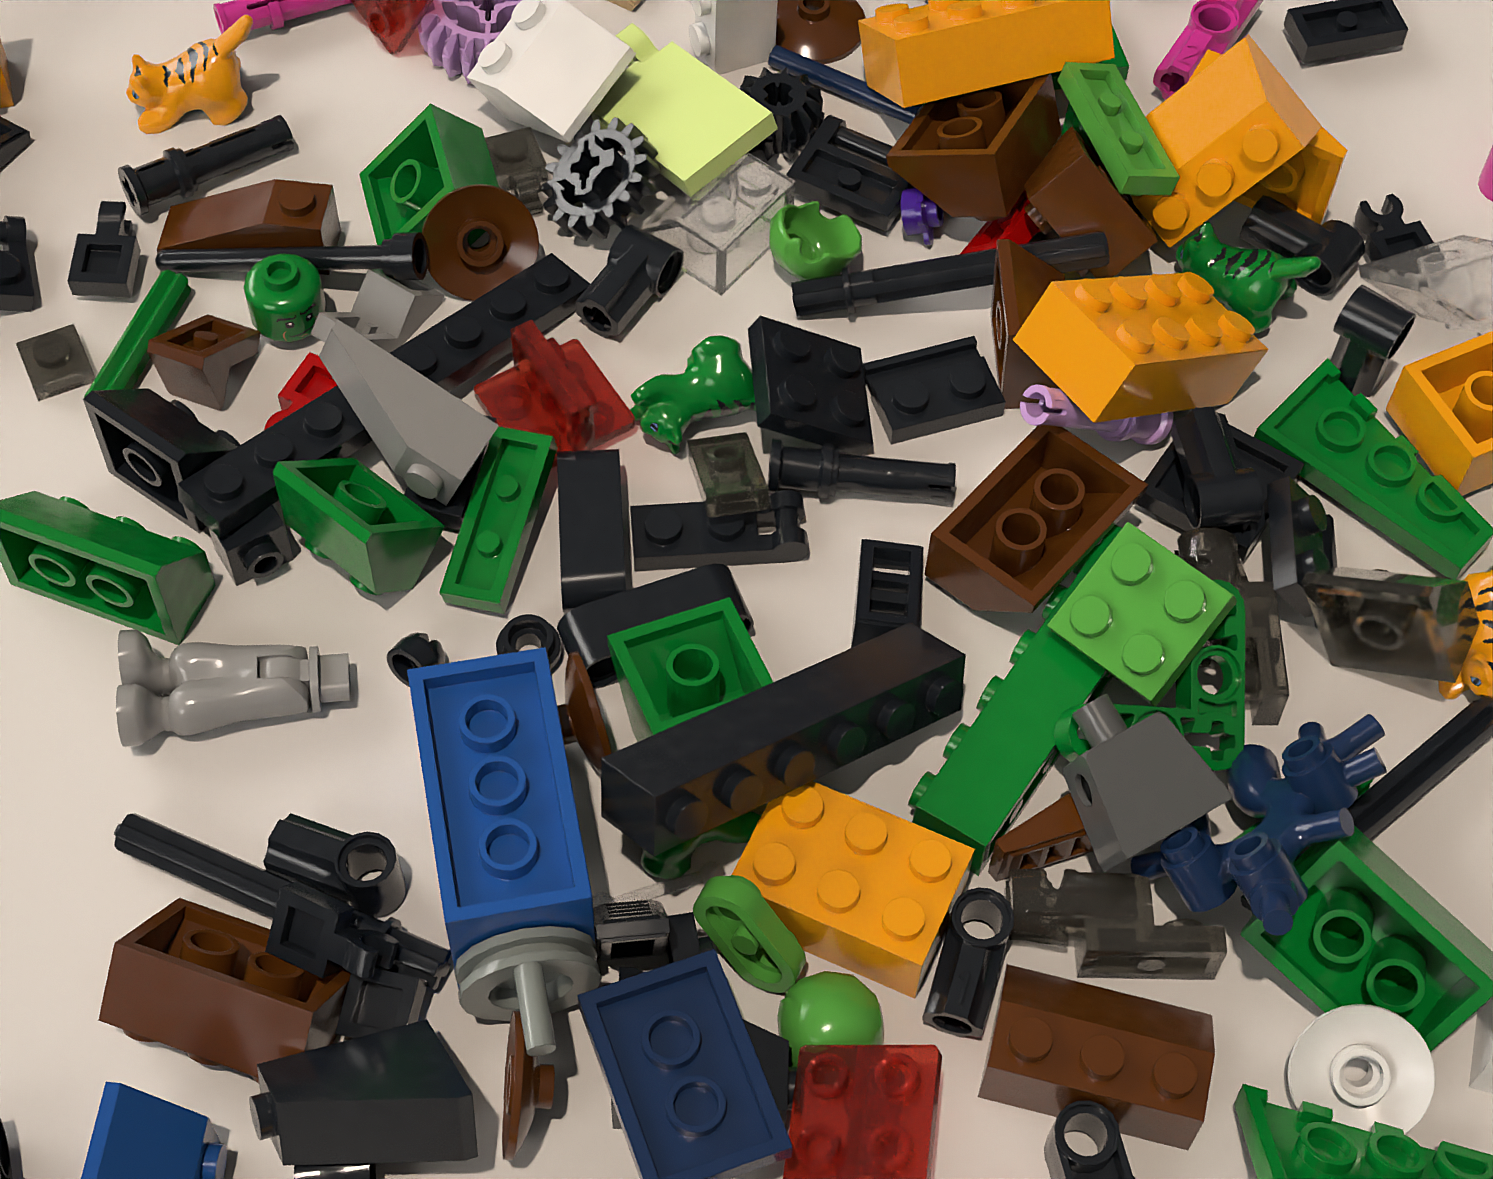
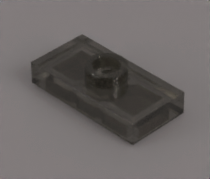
[687,432,770,518]

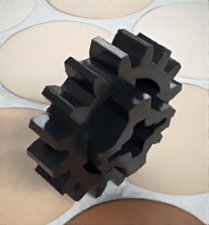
[541,117,661,241]

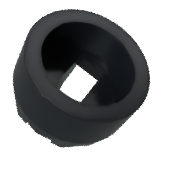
[387,632,445,687]

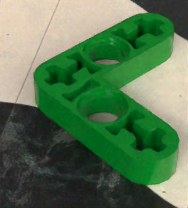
[1054,579,1246,771]

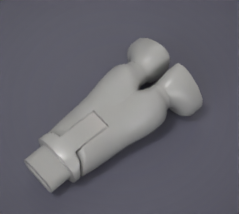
[116,629,351,747]

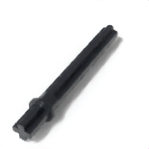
[791,231,1110,317]
[1241,696,1493,916]
[114,813,451,990]

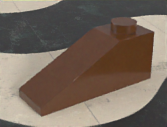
[157,179,341,275]

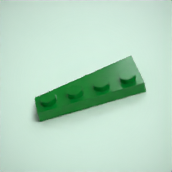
[1254,358,1493,583]
[1234,1084,1493,1179]

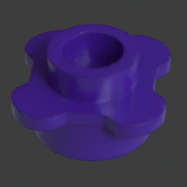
[901,188,944,245]

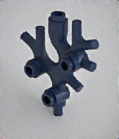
[1130,714,1387,935]

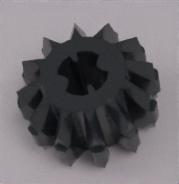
[740,66,825,161]

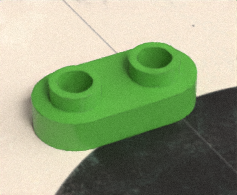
[693,875,806,993]

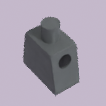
[1063,694,1233,872]

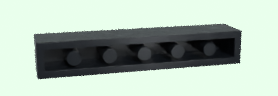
[601,622,966,856]

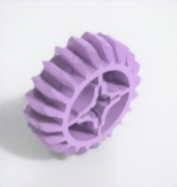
[416,0,522,84]

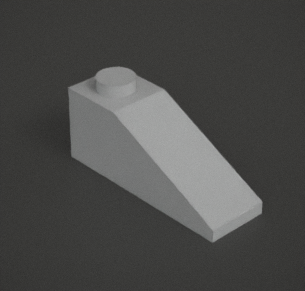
[319,320,499,506]

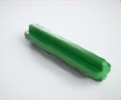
[84,269,191,397]

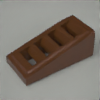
[988,793,1094,882]

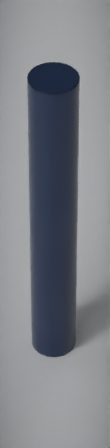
[768,45,923,124]

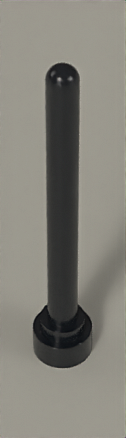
[155,232,428,281]

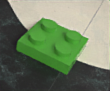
[1047,522,1237,707]

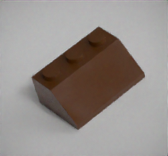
[886,73,1062,221]
[924,425,1148,613]
[98,898,351,1084]
[978,964,1215,1151]

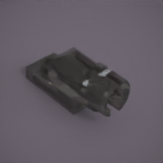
[1174,528,1290,725]
[1004,869,1227,980]

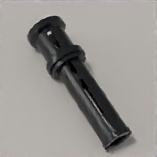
[118,115,294,216]
[767,438,956,503]

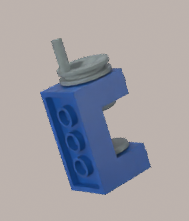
[407,647,602,1056]

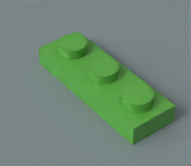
[1057,62,1180,196]

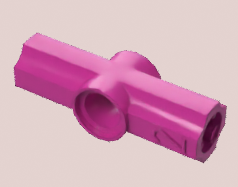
[1153,0,1263,100]

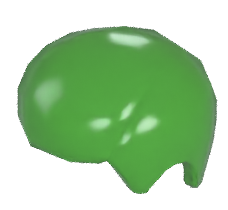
[769,201,862,281]
[777,971,884,1087]

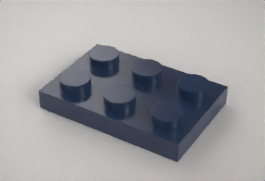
[577,949,793,1179]

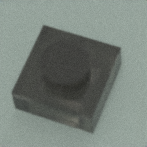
[16,324,95,401]

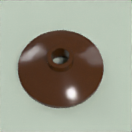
[776,0,866,64]
[422,184,539,301]
[557,651,612,774]
[502,1011,555,1160]

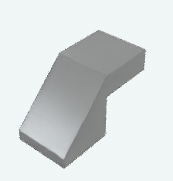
[311,269,444,353]

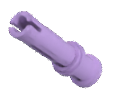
[1020,384,1174,445]

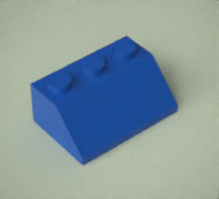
[81,1081,227,1179]

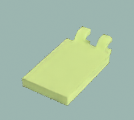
[591,23,778,197]

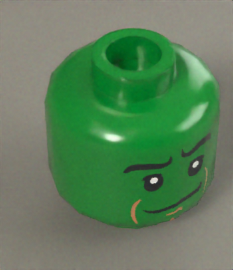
[243,253,327,342]

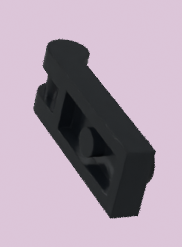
[630,490,809,572]

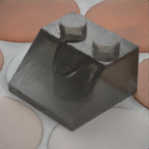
[1302,567,1480,683]

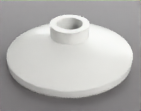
[1288,1004,1435,1135]

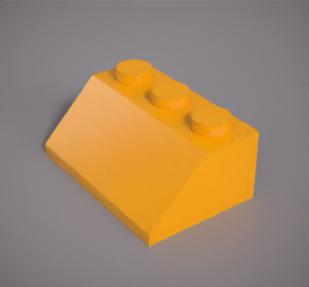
[1131,34,1322,248]

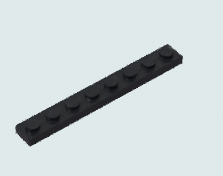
[177,253,590,538]

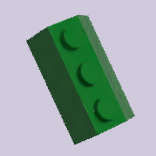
[0,491,216,645]
[1240,826,1493,1052]

